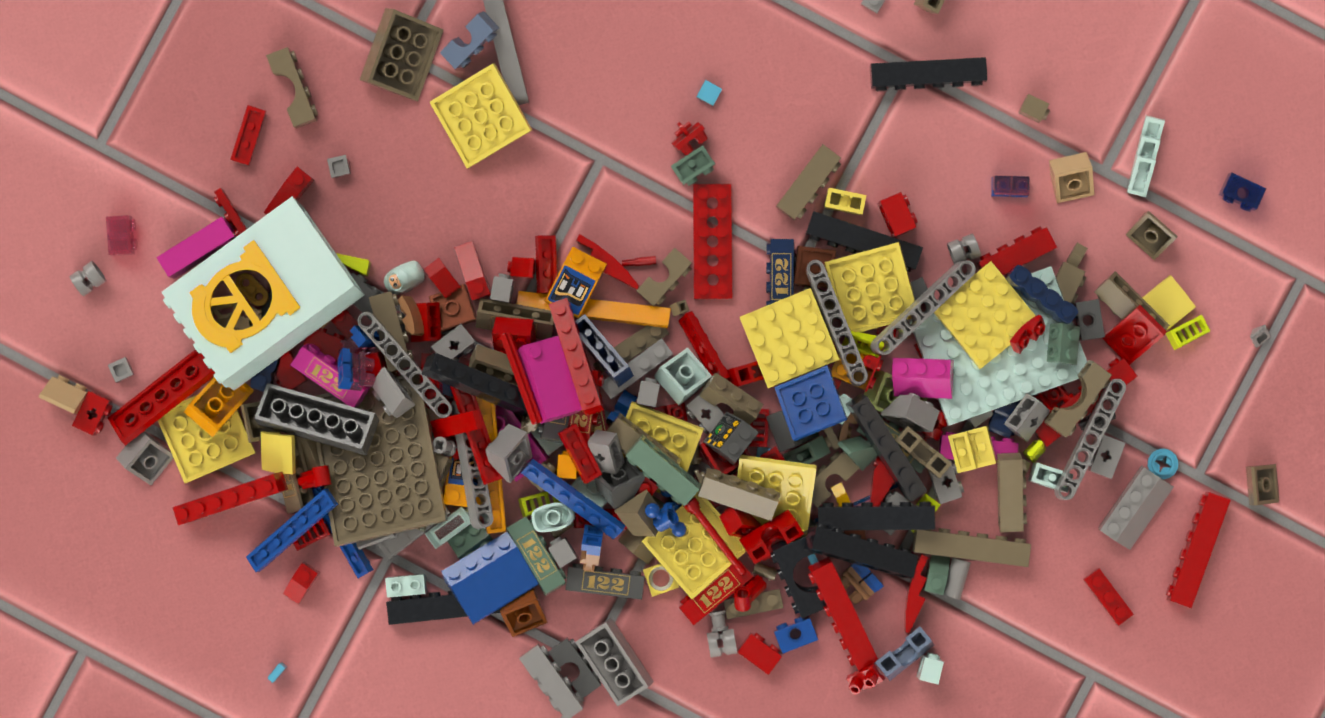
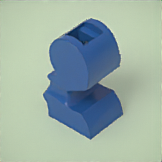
[606,390,638,423]

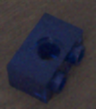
[1219,172,1267,212]

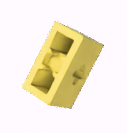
[824,188,867,215]

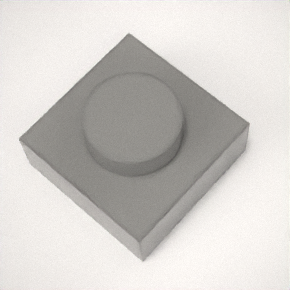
[861,0,885,14]
[327,155,351,178]
[108,357,134,383]

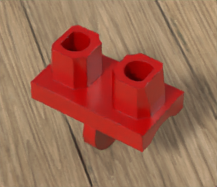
[671,121,708,155]
[846,664,885,695]

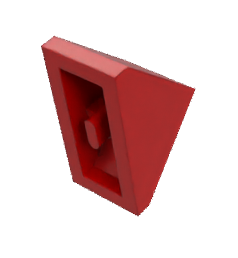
[424,258,461,298]

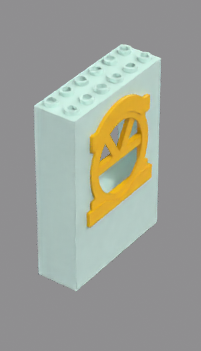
[162,196,365,390]

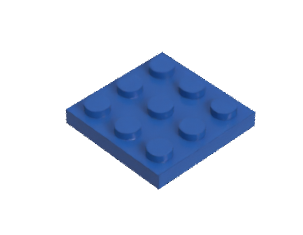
[774,366,848,441]

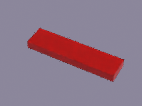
[430,409,483,438]

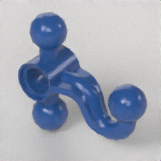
[645,489,687,537]

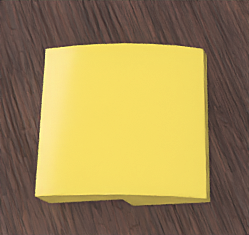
[1142,275,1196,331]
[948,426,997,473]
[261,431,296,475]

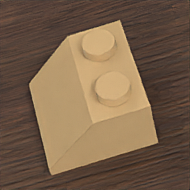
[1049,152,1094,203]
[39,375,88,414]

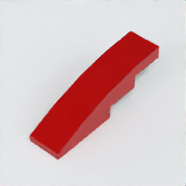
[576,234,639,289]
[904,553,928,633]

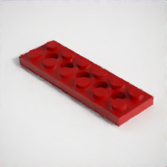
[693,184,732,299]
[107,349,215,446]

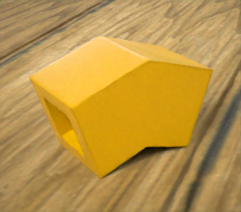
[831,483,850,506]

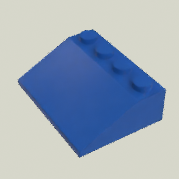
[441,532,539,625]

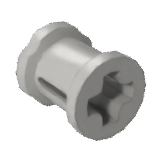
[433,437,457,457]
[709,610,728,632]

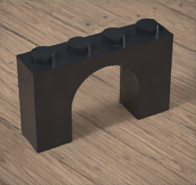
[770,530,826,618]

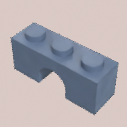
[440,11,499,69]
[875,627,935,681]

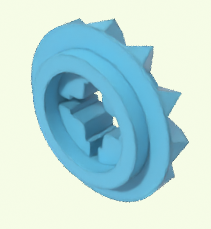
[1147,449,1178,479]

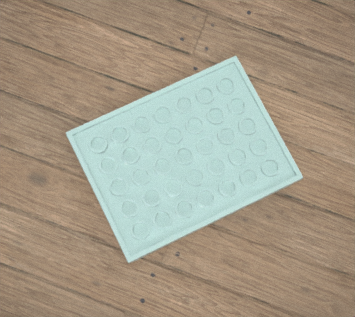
[908,266,1087,426]

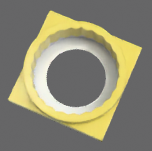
[643,564,679,597]

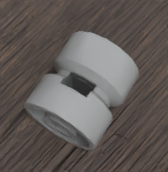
[947,234,981,264]
[69,261,106,296]
[707,629,737,658]

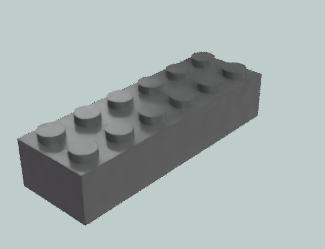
[254,383,379,456]

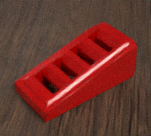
[749,409,769,447]
[293,518,332,551]

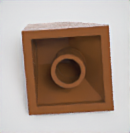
[500,588,548,637]

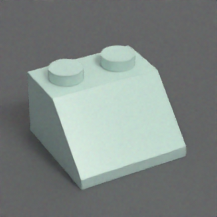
[654,347,712,405]

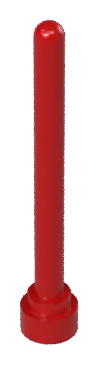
[683,497,746,575]

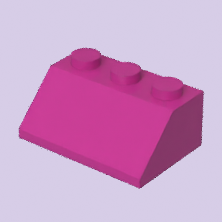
[892,358,954,399]

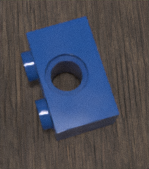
[774,617,818,654]

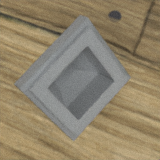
[1250,325,1271,348]

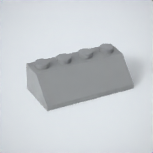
[1098,465,1174,550]
[575,618,654,706]

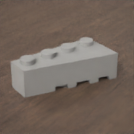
[519,644,585,718]

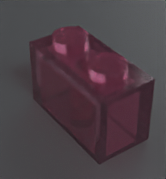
[106,215,137,256]

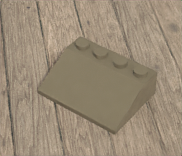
[360,8,443,101]

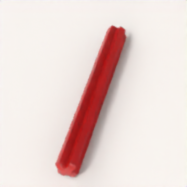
[500,332,542,425]

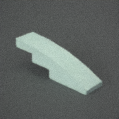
[1127,115,1165,197]

